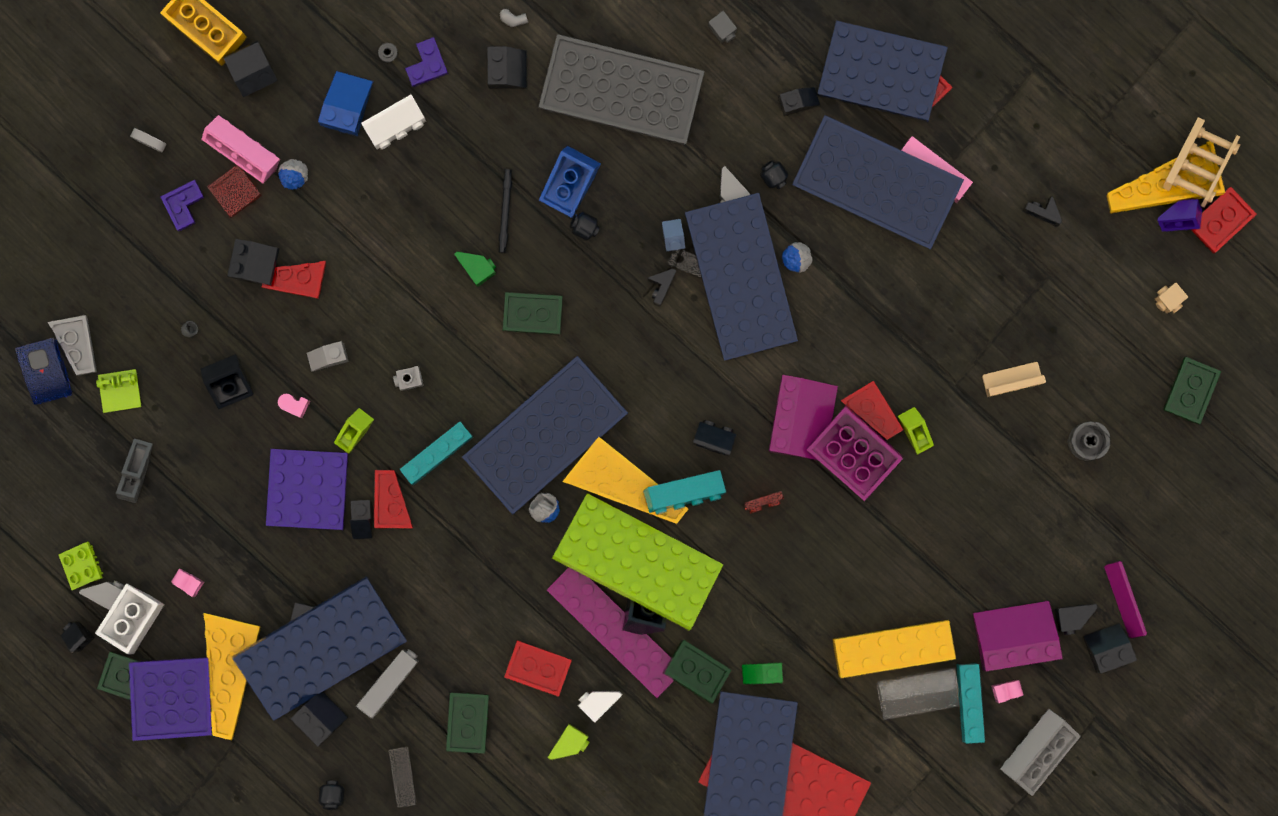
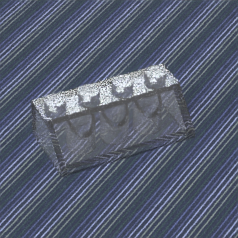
[876,668,959,720]

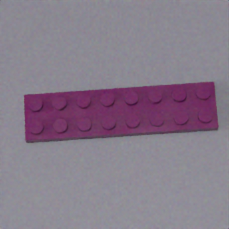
[547,567,674,698]

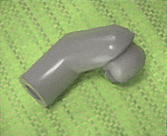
[500,9,528,27]

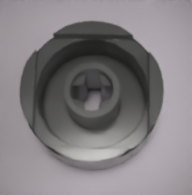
[1067,421,1110,461]

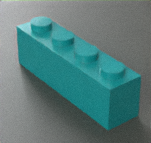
[400,422,474,485]
[643,470,726,515]
[956,663,985,744]

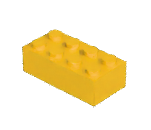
[160,0,247,66]

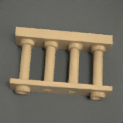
[1162,117,1240,207]

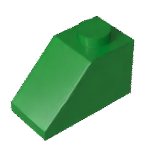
[454,252,496,287]
[742,662,783,684]

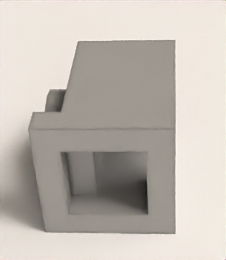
[393,366,424,391]

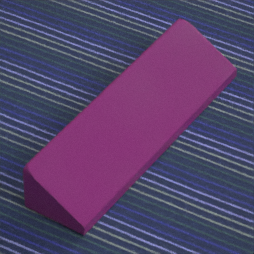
[1104,561,1147,638]

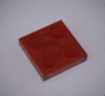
[208,165,262,218]
[743,491,784,513]

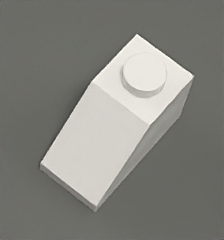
[578,691,622,722]

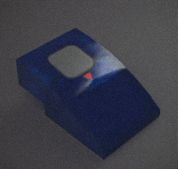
[15,338,72,405]

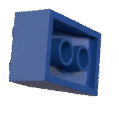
[318,71,373,136]
[539,146,601,218]

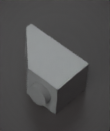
[720,166,750,203]
[307,341,349,372]
[79,580,125,610]

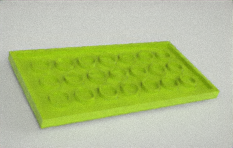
[552,493,724,630]

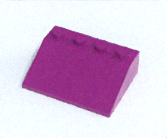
[768,375,838,461]
[807,406,903,501]
[973,601,1062,671]

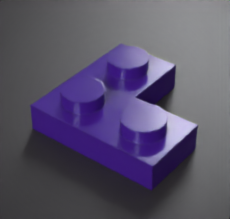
[405,37,448,87]
[161,180,204,232]

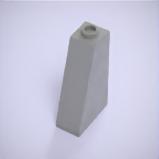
[356,649,419,719]

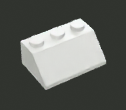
[361,95,426,149]
[95,584,165,654]

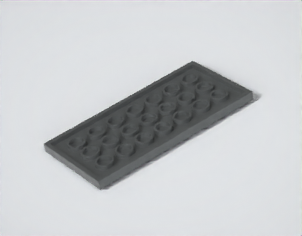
[538,34,705,145]

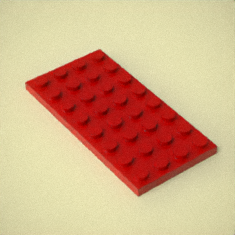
[698,743,871,816]

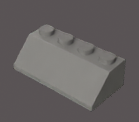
[1001,709,1081,796]

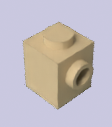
[1155,283,1188,314]

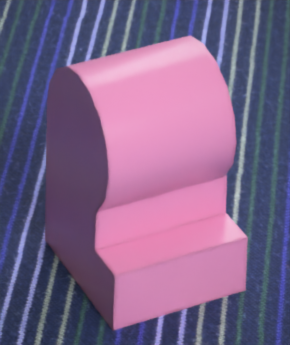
[278,394,310,418]
[171,568,204,597]
[991,680,1023,703]

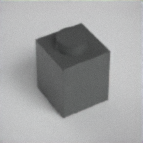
[708,11,737,44]

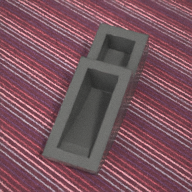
[116,439,153,503]

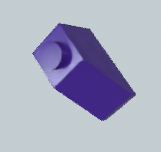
[1158,199,1202,232]

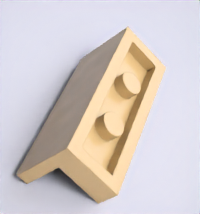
[982,362,1046,397]

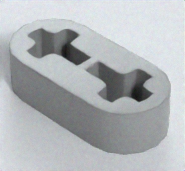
[130,128,167,153]

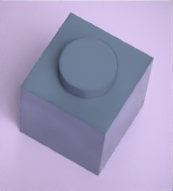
[662,219,685,251]

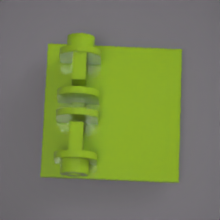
[96,369,141,413]
[59,542,103,590]

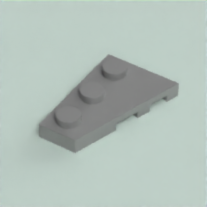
[48,315,97,376]

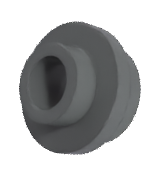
[378,43,397,62]

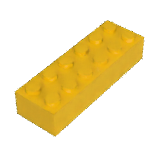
[833,620,956,678]

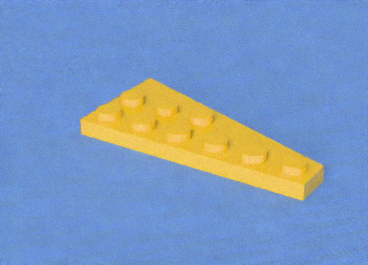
[1107,141,1225,213]
[562,436,688,524]
[204,613,261,740]

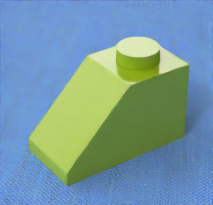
[898,407,934,455]
[334,408,374,454]
[548,724,589,760]

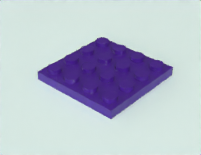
[266,449,348,530]
[129,657,212,741]

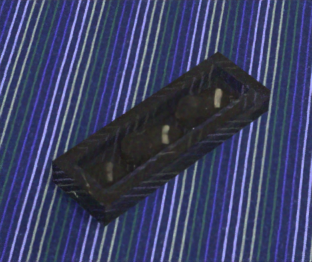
[389,746,417,808]

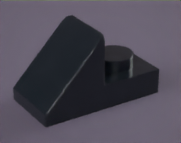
[1022,196,1062,227]
[648,269,677,307]
[350,500,373,539]

